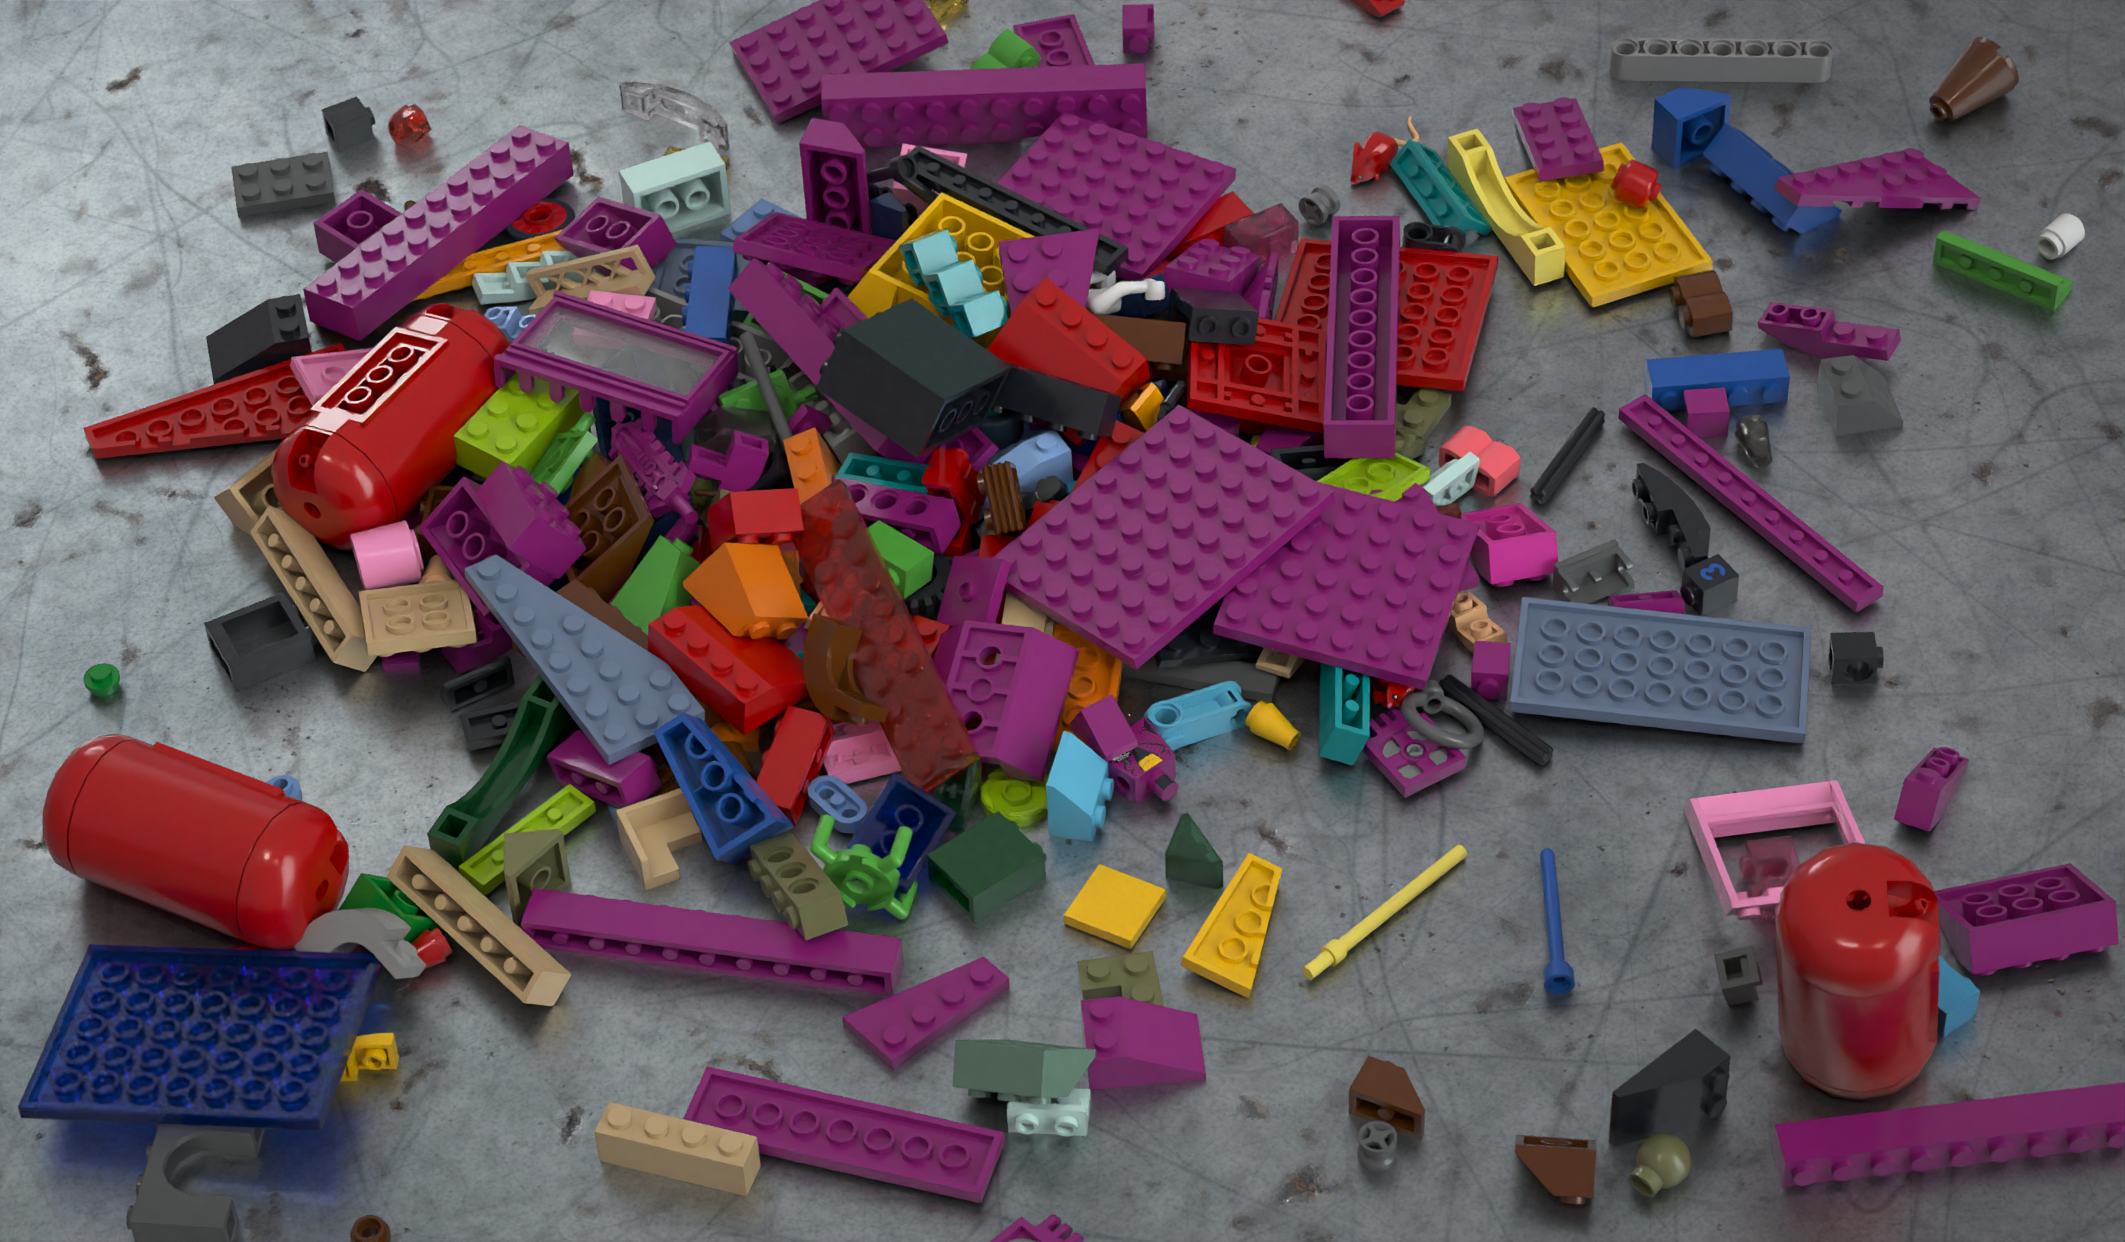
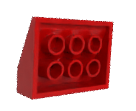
[987,277,1150,448]
[648,604,809,735]

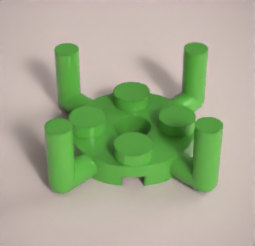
[810,815,918,920]

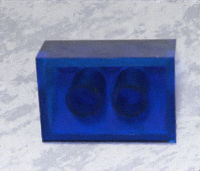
[844,772,957,894]

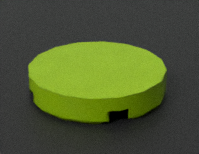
[980,767,1049,827]

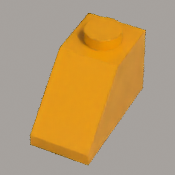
[1118,382,1164,433]

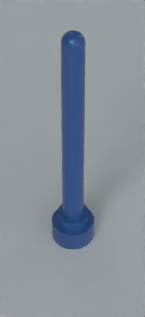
[1540,848,1575,995]

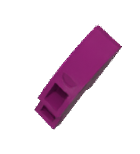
[1757,302,1901,361]

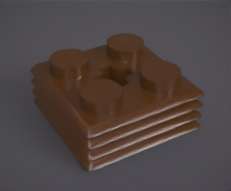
[977,460,1028,535]

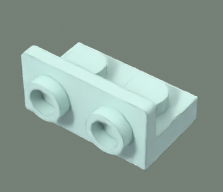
[1422,452,1480,512]
[1007,1088,1091,1136]

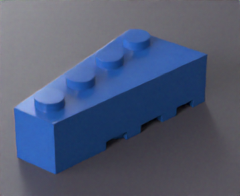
[653,713,795,864]

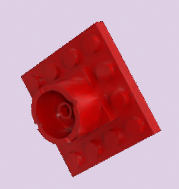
[1187,318,1326,435]

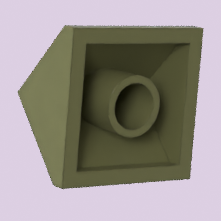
[504,829,571,926]

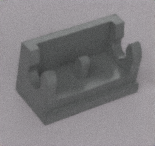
[1552,539,1635,605]

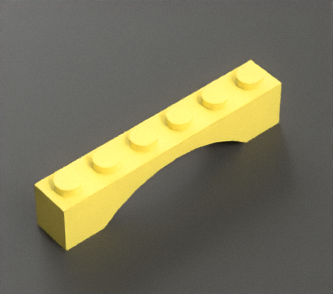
[1447,128,1566,286]

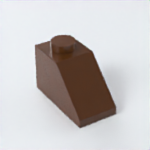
[1349,1056,1425,1140]

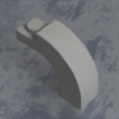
[294,908,427,979]

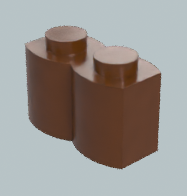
[1669,270,1733,337]

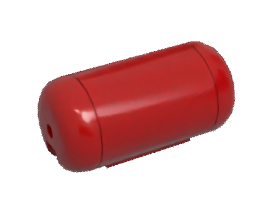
[271,303,511,551]
[42,734,349,952]
[1776,842,1940,1102]

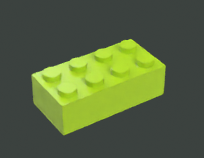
[454,371,585,479]

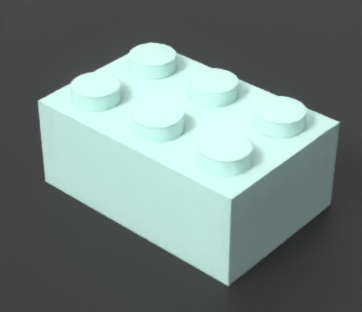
[619,141,731,233]

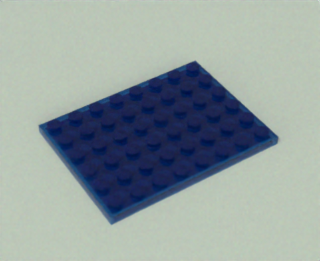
[18,944,383,1131]

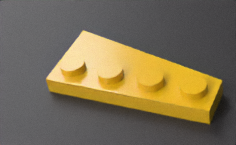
[1181,853,1283,999]

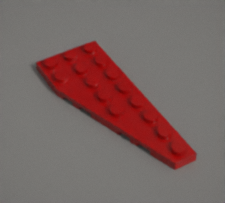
[83,343,346,459]

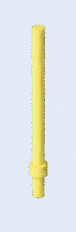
[1302,844,1467,980]

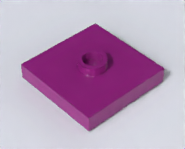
[937,556,1011,628]

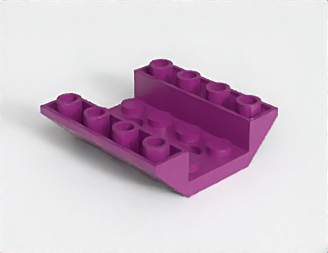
[903,620,1079,782]

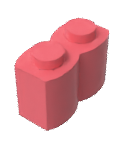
[1439,425,1521,497]

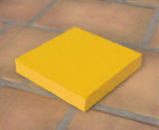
[1063,864,1166,949]

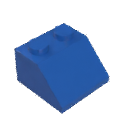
[1651,87,1731,170]

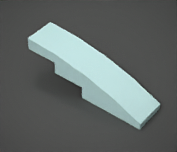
[472,251,606,304]

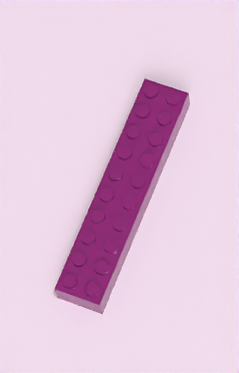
[821,63,1148,148]
[303,125,574,341]
[1324,216,1400,459]

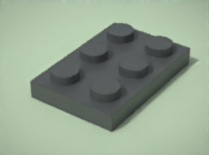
[231,152,335,218]

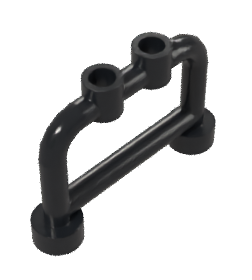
[866,154,939,226]

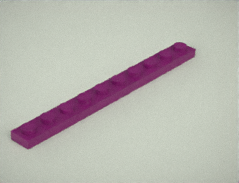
[1618,394,1884,613]

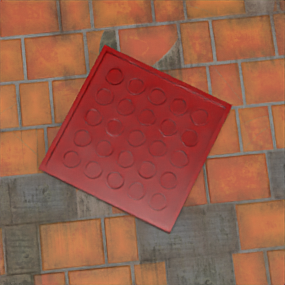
[1274,238,1498,391]

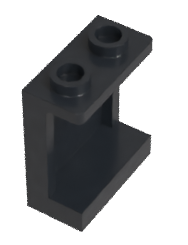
[1167,287,1259,345]

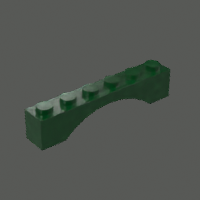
[427,674,571,870]

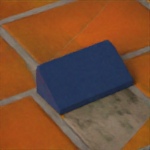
[869,192,908,241]

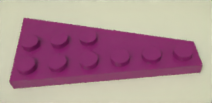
[1774,148,1981,209]
[998,229,1100,431]

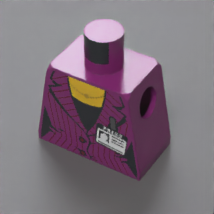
[1093,717,1179,803]

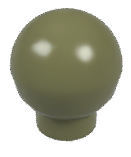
[1629,1133,1691,1198]

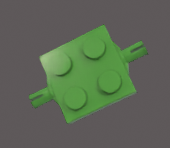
[705,369,818,444]
[530,412,598,494]

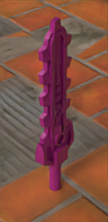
[608,418,699,524]

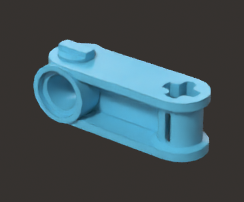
[1144,681,1253,751]

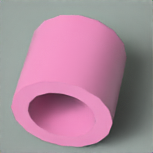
[350,521,424,591]

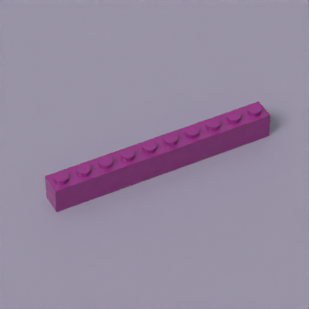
[521,888,904,997]
[1772,1082,2125,1187]

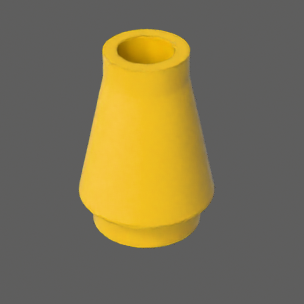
[1245,701,1301,751]

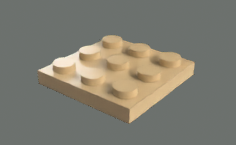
[359,579,477,657]

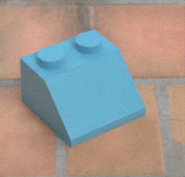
[1046,731,1114,842]

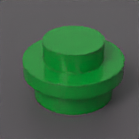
[83,663,120,697]

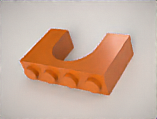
[783,427,870,582]

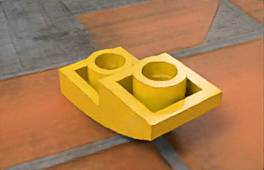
[312,1033,399,1082]

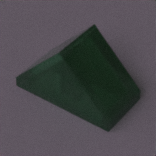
[928,751,982,831]
[1165,812,1223,889]

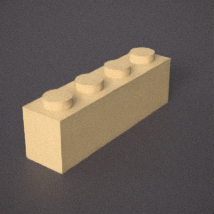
[594,1102,761,1196]

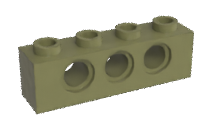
[748,831,848,940]

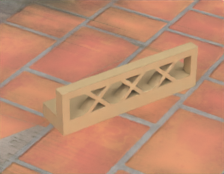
[525,245,656,315]

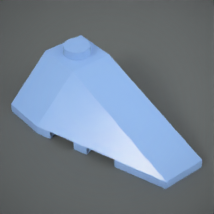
[977,429,1073,521]

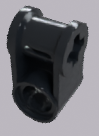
[1401,222,1466,253]

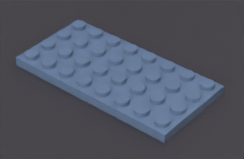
[1509,597,1811,744]

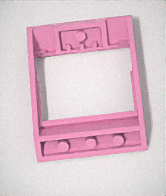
[1684,780,1865,920]

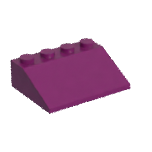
[1935,863,2119,976]

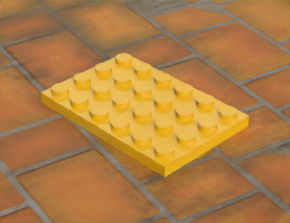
[1504,142,1713,308]

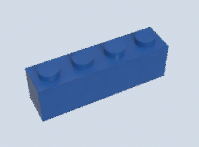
[680,246,739,345]
[1644,349,1790,411]

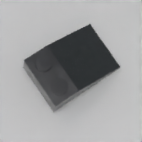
[206,294,312,384]
[1608,1029,1731,1146]

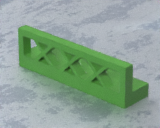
[1933,230,2074,311]

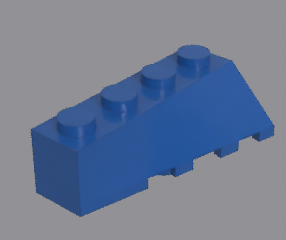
[1702,123,1842,234]

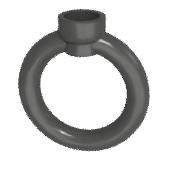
[1401,680,1484,749]

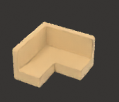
[616,788,702,891]

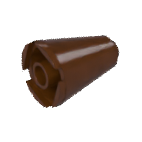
[1929,37,2019,122]

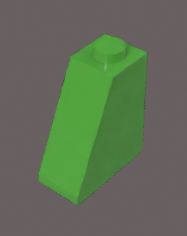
[610,535,701,635]

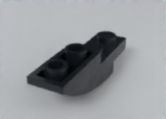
[1631,463,1711,570]

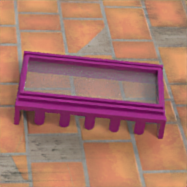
[493,291,738,444]

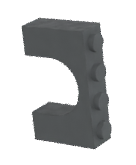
[126,1097,266,1242]

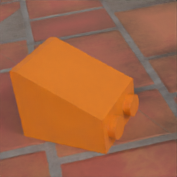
[682,543,808,640]

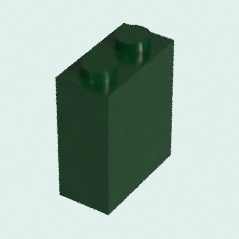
[927,811,1047,923]

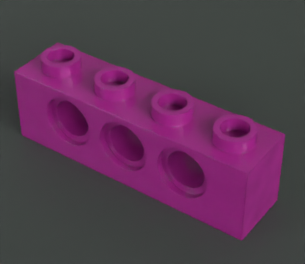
[832,476,962,554]

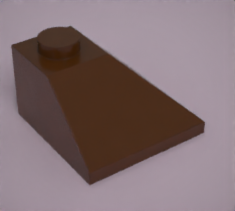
[1515,1135,1596,1204]

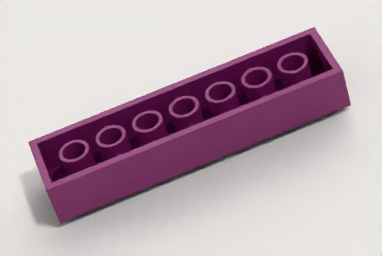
[728,258,933,464]

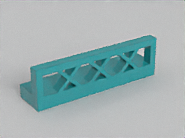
[1389,139,1492,244]

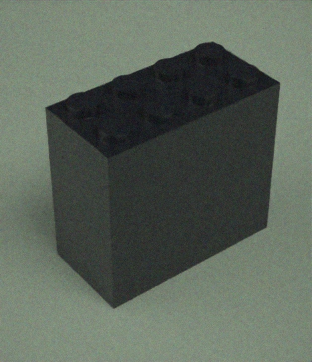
[816,299,1011,458]

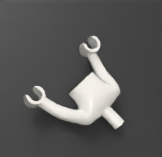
[1086,270,1165,315]

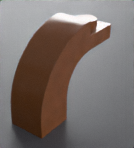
[803,614,889,725]

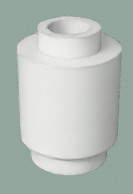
[2036,213,2085,260]

